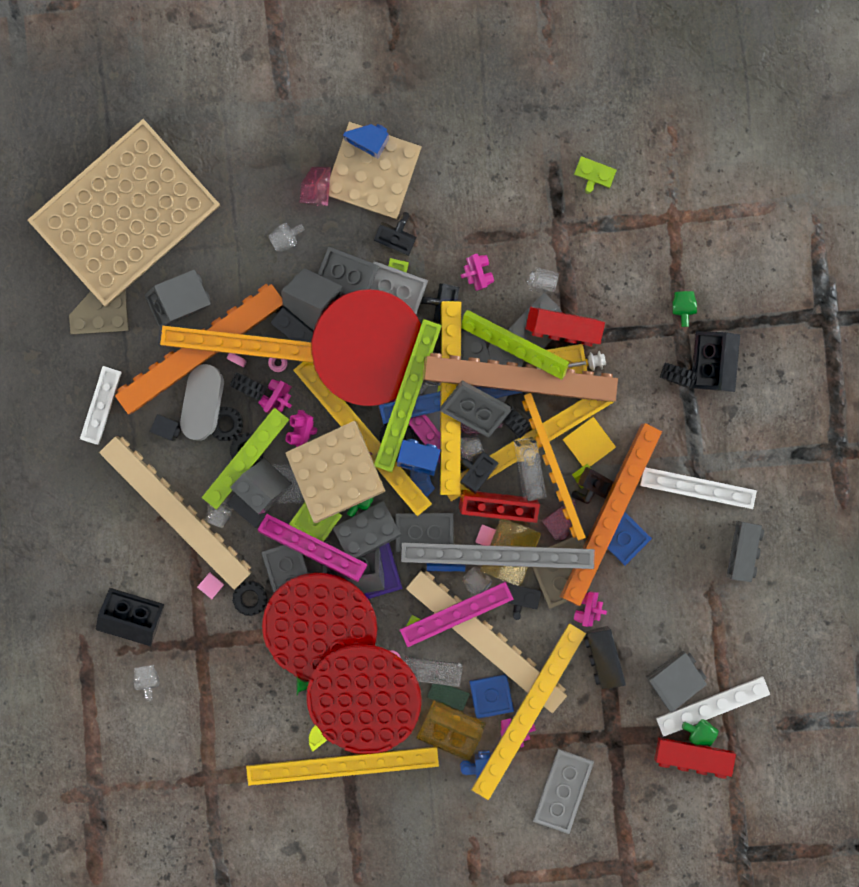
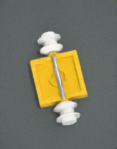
[531,344,606,374]

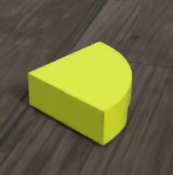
[309,725,327,751]

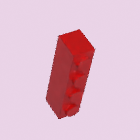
[525,307,605,347]
[459,490,540,523]
[654,737,736,779]

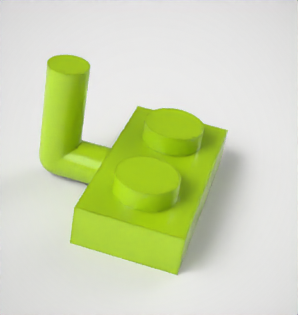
[574,156,617,194]

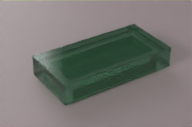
[427,679,470,712]

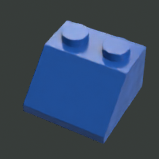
[343,124,389,159]

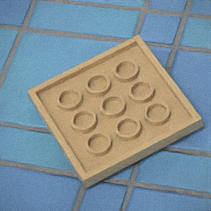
[324,122,422,220]
[286,421,385,523]

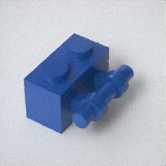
[397,439,441,476]
[460,750,492,779]

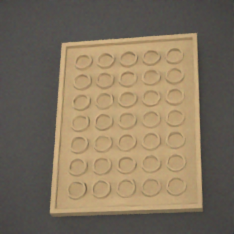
[28,119,221,307]

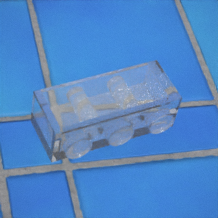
[527,267,559,296]
[514,437,547,501]
[404,656,462,687]

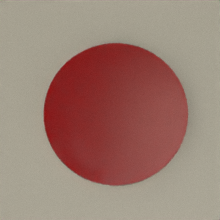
[311,289,421,406]
[262,573,378,681]
[306,644,422,754]

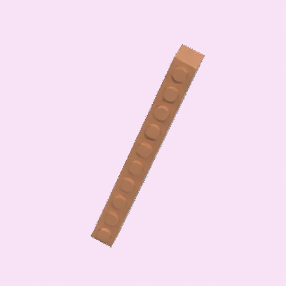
[422,353,618,402]

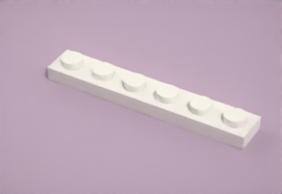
[640,467,757,509]
[656,676,770,737]

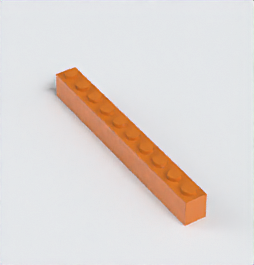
[115,284,284,415]
[560,423,662,606]

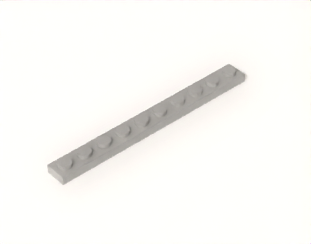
[401,543,595,569]

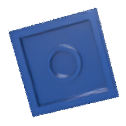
[607,512,652,566]
[469,674,514,719]

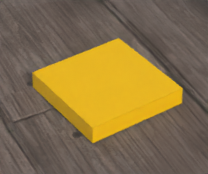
[562,417,616,467]

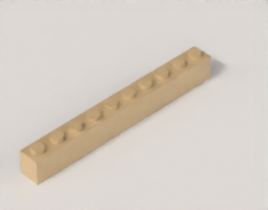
[99,436,252,590]
[406,570,567,713]

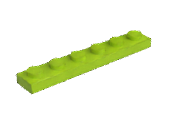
[461,310,569,380]
[202,408,290,510]

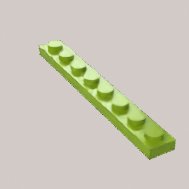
[374,319,442,472]

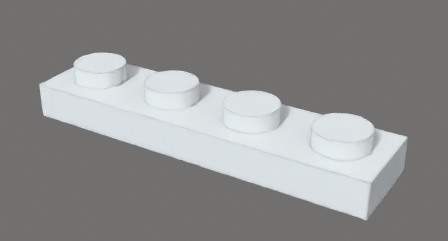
[80,366,122,445]

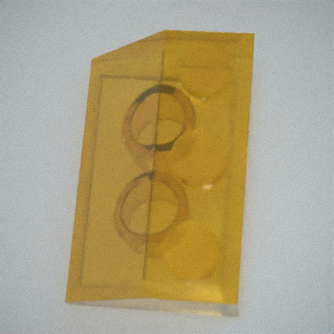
[480,519,541,586]
[416,700,486,761]

